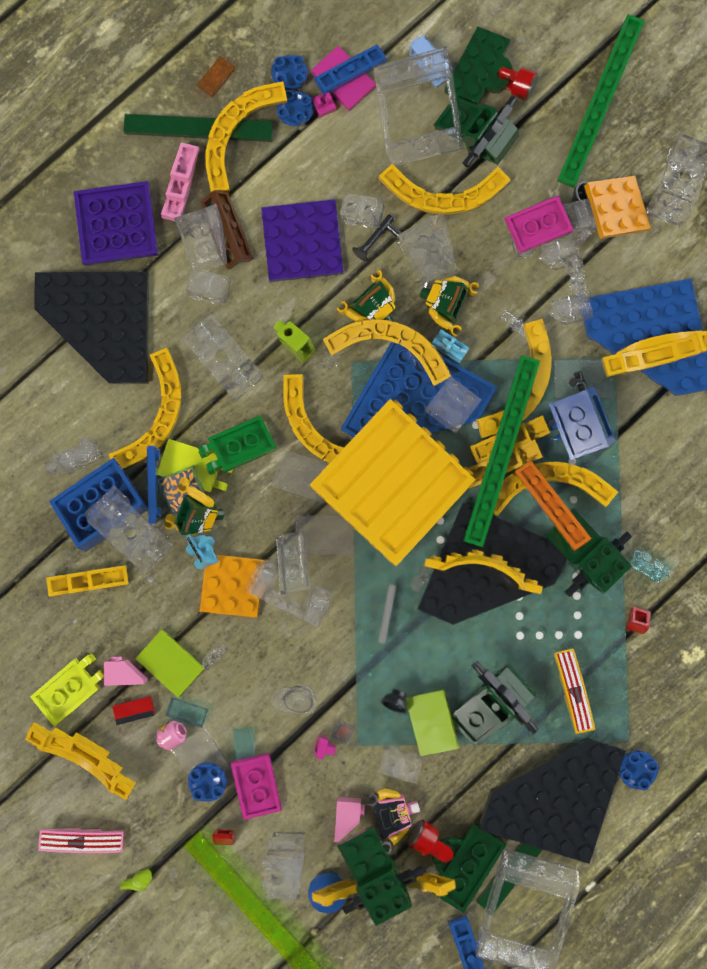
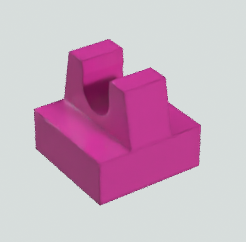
[312,92,336,118]
[313,734,336,760]

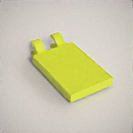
[157,439,233,493]
[30,653,104,727]

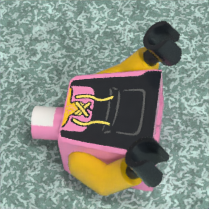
[364,788,420,854]

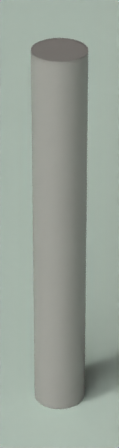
[378,585,396,644]

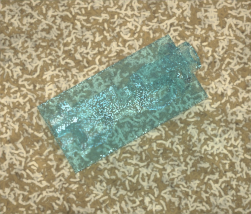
[628,549,670,583]

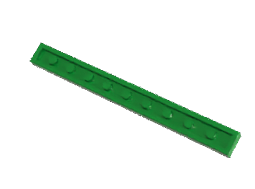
[557,14,645,188]
[463,355,540,547]

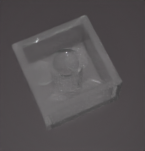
[425,376,482,434]

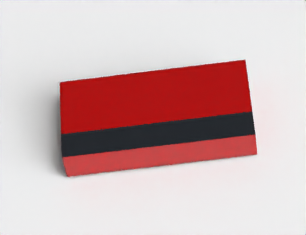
[112,696,156,725]

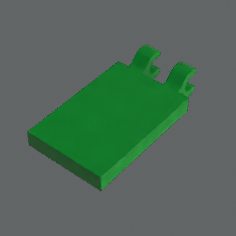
[198,416,277,475]

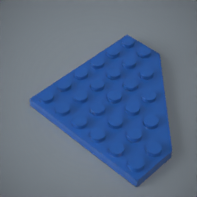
[579,279,707,396]
[340,342,497,438]

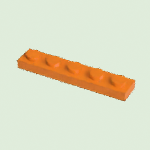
[515,460,591,551]

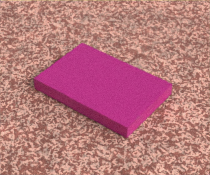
[311,46,376,111]
[504,196,574,254]
[230,752,282,820]

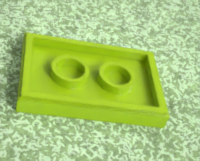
[135,629,205,698]
[406,689,459,756]

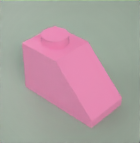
[104,656,148,686]
[334,797,365,842]

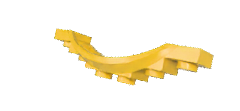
[601,330,707,377]
[423,549,543,594]
[25,722,136,800]

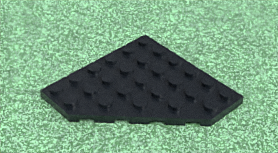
[34,271,149,384]
[417,502,566,625]
[478,737,626,864]

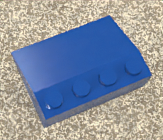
[49,458,148,552]

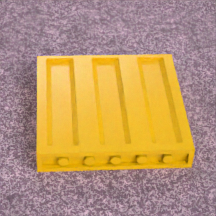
[309,399,476,566]

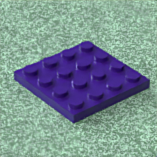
[73,181,159,266]
[261,199,344,282]

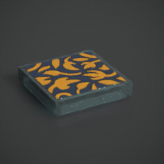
[158,465,206,515]

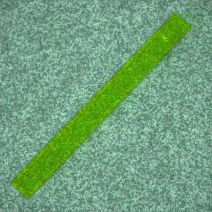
[183,831,324,969]

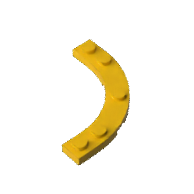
[206,82,287,192]
[379,164,511,215]
[476,318,552,438]
[323,319,452,386]
[108,348,182,470]
[283,374,343,463]
[493,462,618,517]
[312,871,455,906]

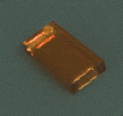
[197,56,235,98]

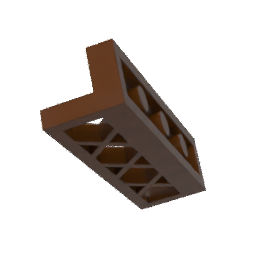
[200,190,254,269]

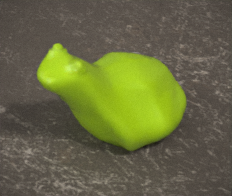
[120,869,152,891]

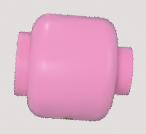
[156,721,187,751]

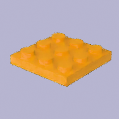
[584,176,651,239]
[199,555,264,618]

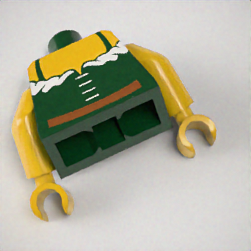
[337,270,396,322]
[420,276,479,337]
[164,478,224,536]

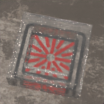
[330,719,356,746]

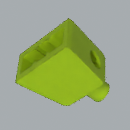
[273,320,316,363]

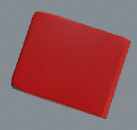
[626,606,651,634]
[212,829,235,845]

